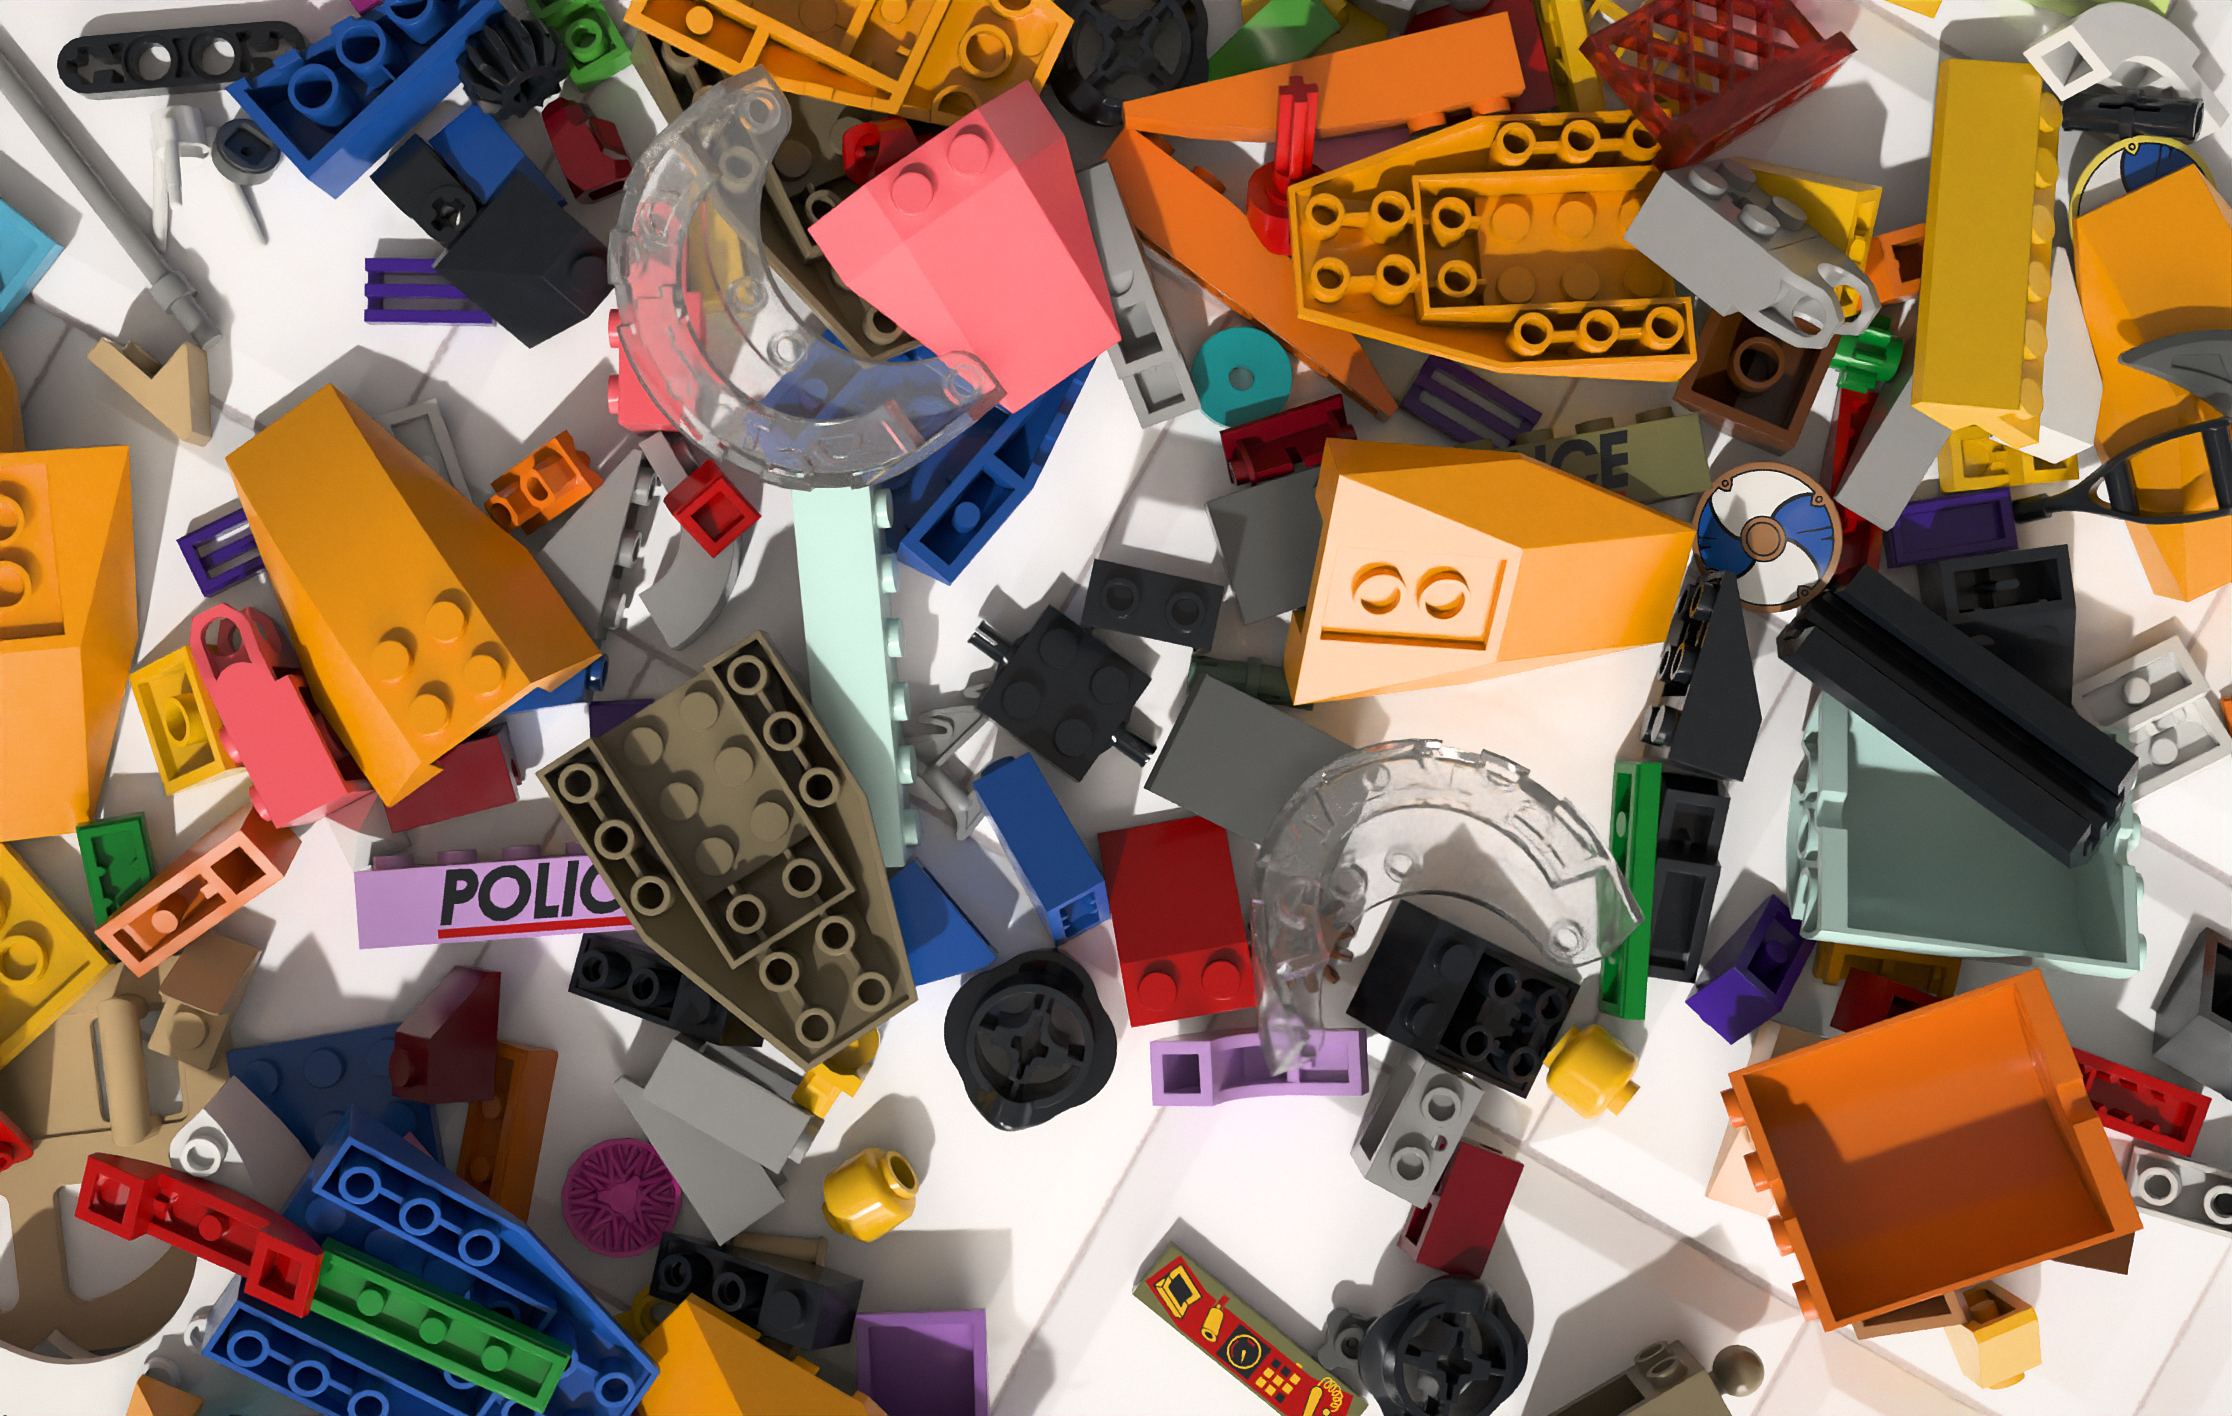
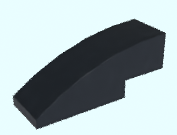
[1648,772,1731,984]

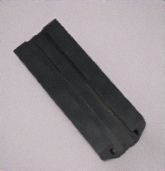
[1776,563,2139,869]

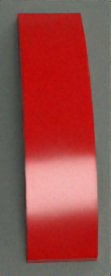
[74,1152,325,1318]

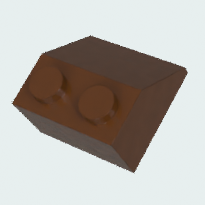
[1672,307,1842,457]

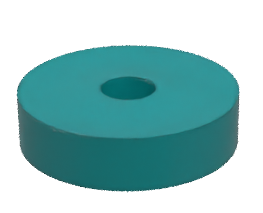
[1191,327,1293,429]

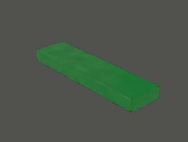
[1598,760,1662,1020]
[310,1237,575,1414]

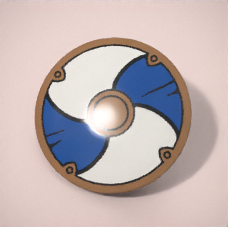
[1692,461,1843,613]

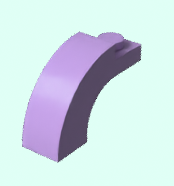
[1149,1025,1369,1107]

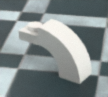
[2022,2,2230,145]

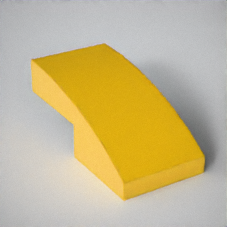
[1937,426,2080,494]

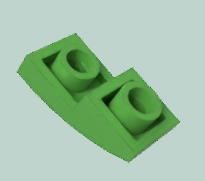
[525,0,632,94]
[1208,0,1341,82]

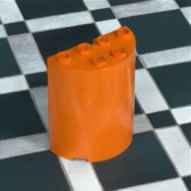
[1720,968,2145,1333]

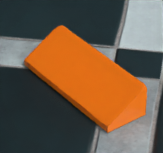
[456,1039,558,1224]

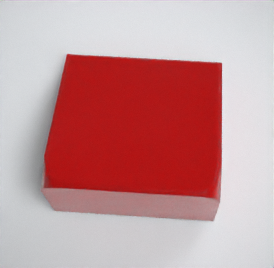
[663,459,762,559]

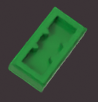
[75,811,158,951]

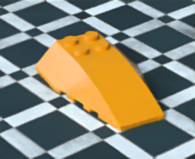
[623,0,1074,127]
[224,383,603,808]

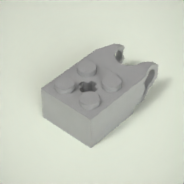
[1623,158,1882,349]

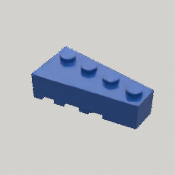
[224,0,510,200]

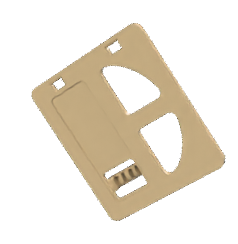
[0,954,233,1352]

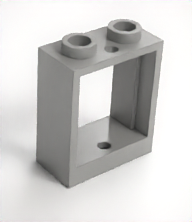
[640,1032,825,1174]
[1350,1046,1485,1209]

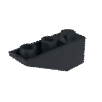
[567,933,764,1047]
[648,1232,864,1351]

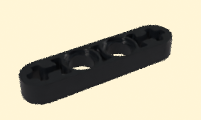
[57,21,312,101]

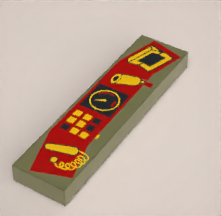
[1131,1241,1369,1416]

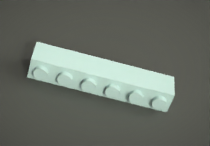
[790,473,923,868]

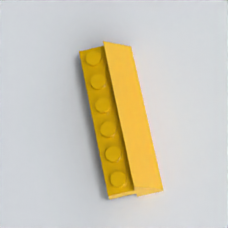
[1910,58,2063,449]

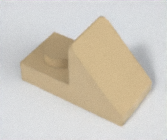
[86,337,212,447]
[147,929,262,1071]

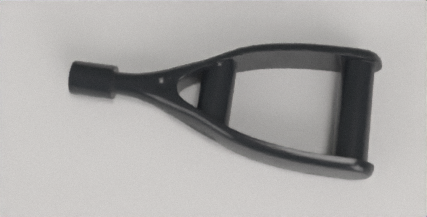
[2012,416,2232,525]

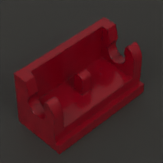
[382,722,522,834]
[1397,1135,1525,1278]

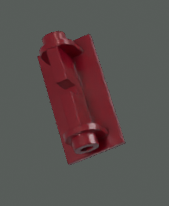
[1219,393,1358,487]

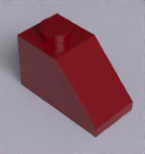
[389,965,501,1104]

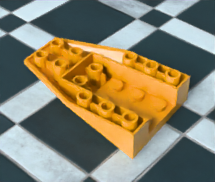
[1287,108,1697,382]
[2072,163,2232,602]
[1282,438,1696,705]
[0,444,138,842]

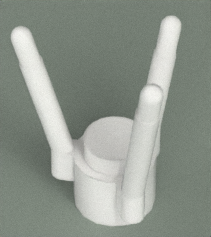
[149,105,266,254]

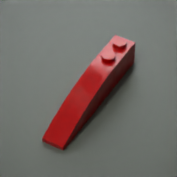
[1829,966,2212,1158]

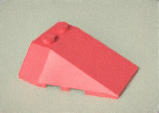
[807,79,1122,414]

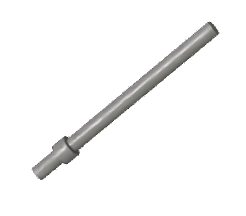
[0,49,224,351]

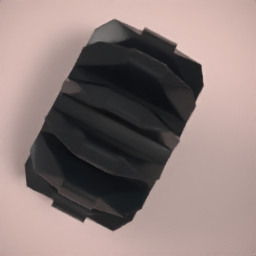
[455,10,571,121]

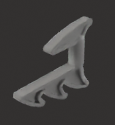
[904,681,992,841]

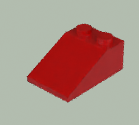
[1097,815,1259,1028]

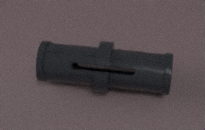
[2061,89,2204,141]

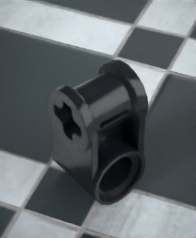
[369,132,483,248]

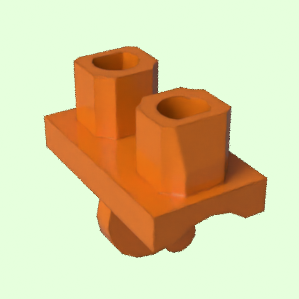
[483,429,604,536]

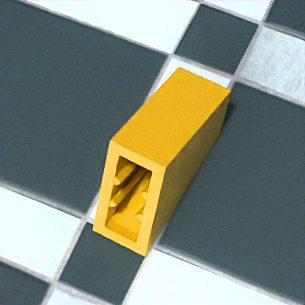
[1713,156,1883,317]

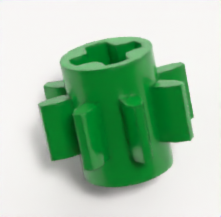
[1828,314,1904,394]

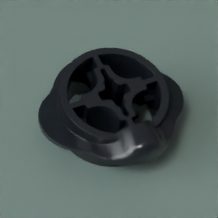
[1049,0,1209,127]
[944,947,1117,1132]
[1357,1273,1528,1416]

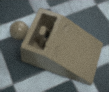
[1547,1340,1765,1416]

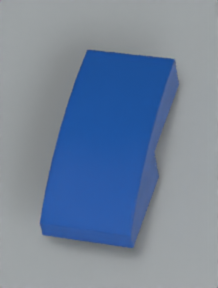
[428,104,568,208]

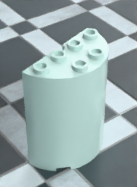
[1785,690,2147,979]

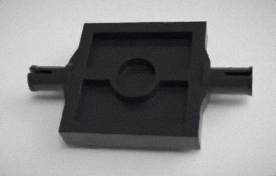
[967,604,1158,783]

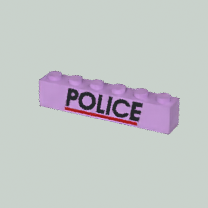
[354,841,635,950]

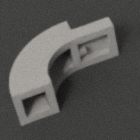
[638,430,742,651]

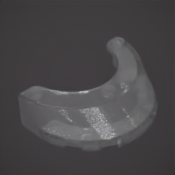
[607,64,1008,492]
[1250,738,1645,1077]

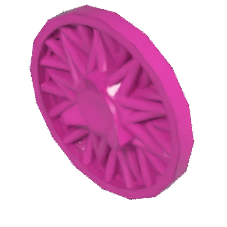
[561,1137,682,1259]

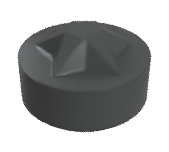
[211,119,281,186]

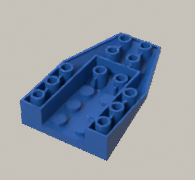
[201,1103,660,1416]

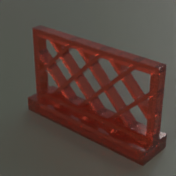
[1579,0,1858,174]

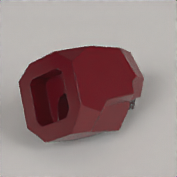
[541,97,640,205]

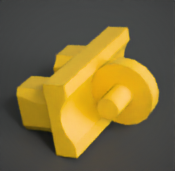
[791,1027,880,1119]

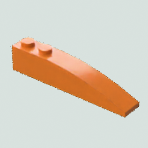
[1122,11,1526,143]
[1100,128,1398,424]

